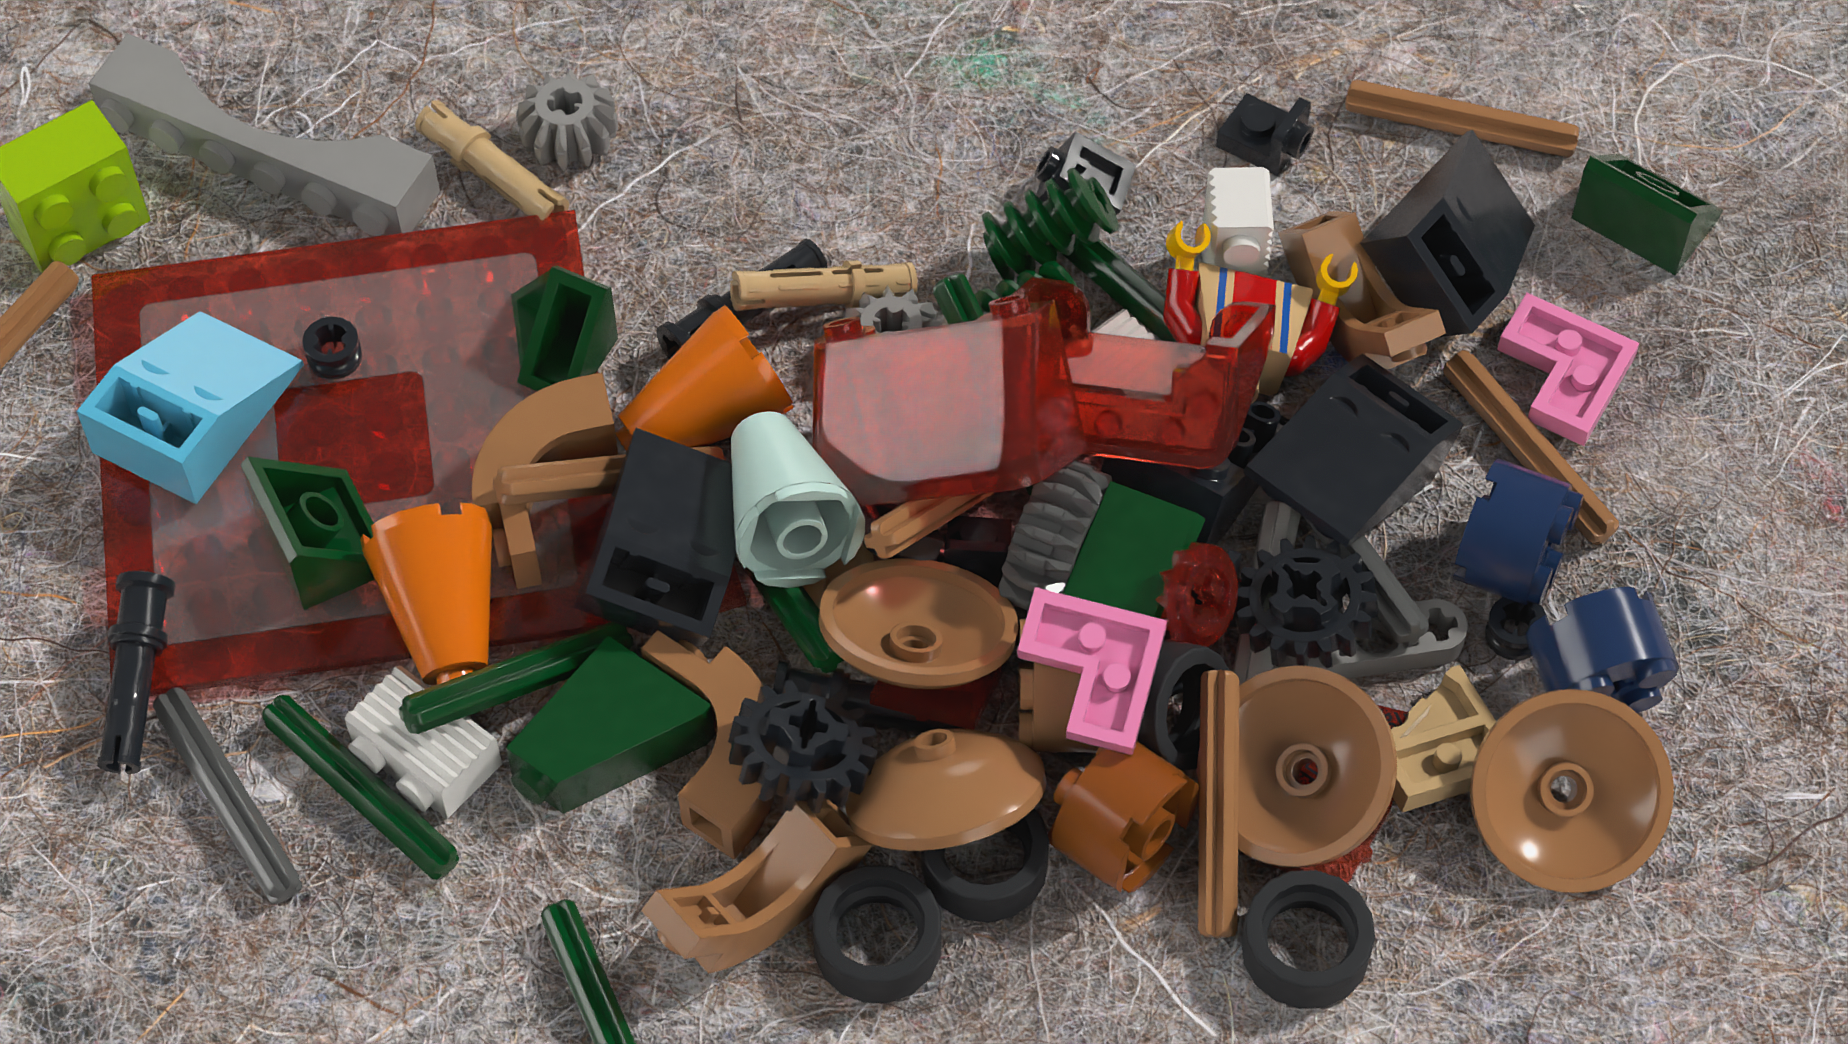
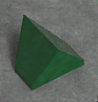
[511,265,618,391]

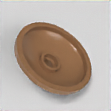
[819,558,1018,689]
[1197,666,1397,868]
[1470,689,1674,893]
[845,728,1047,851]

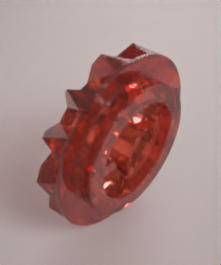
[1154,542,1238,647]

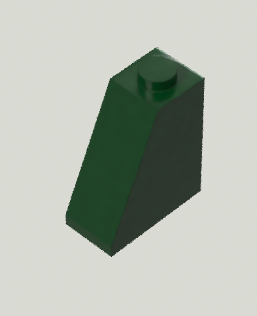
[506,636,715,814]

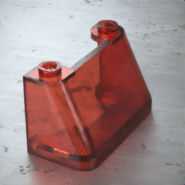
[983,277,1276,469]
[812,294,1088,506]

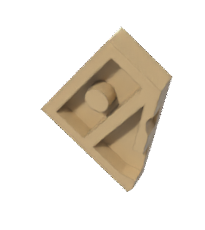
[1391,665,1497,813]

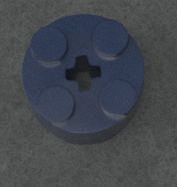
[1453,458,1584,606]
[1526,587,1679,713]

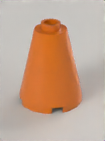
[615,305,794,452]
[360,503,492,686]

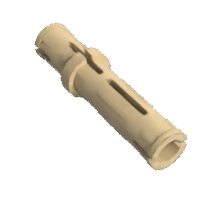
[415,100,569,231]
[730,260,917,311]

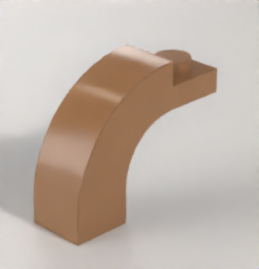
[1278,211,1446,370]
[472,372,619,589]
[641,630,775,860]
[641,799,873,974]

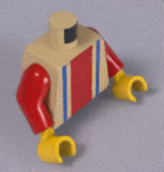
[1163,221,1358,406]

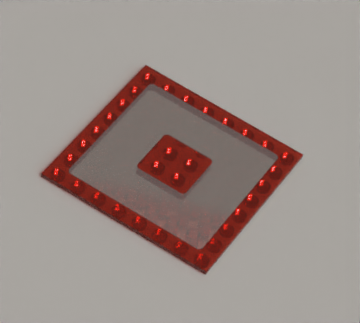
[91,210,627,697]

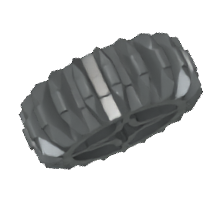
[998,458,1112,625]

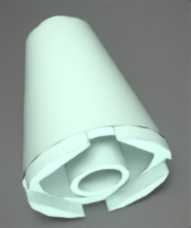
[731,411,865,588]

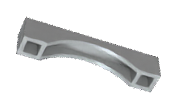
[89,33,440,243]

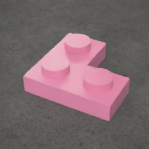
[1497,293,1639,446]
[1017,587,1167,755]

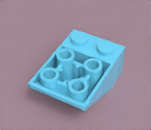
[76,311,304,504]

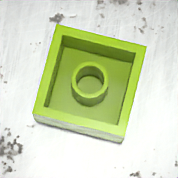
[0,100,151,273]

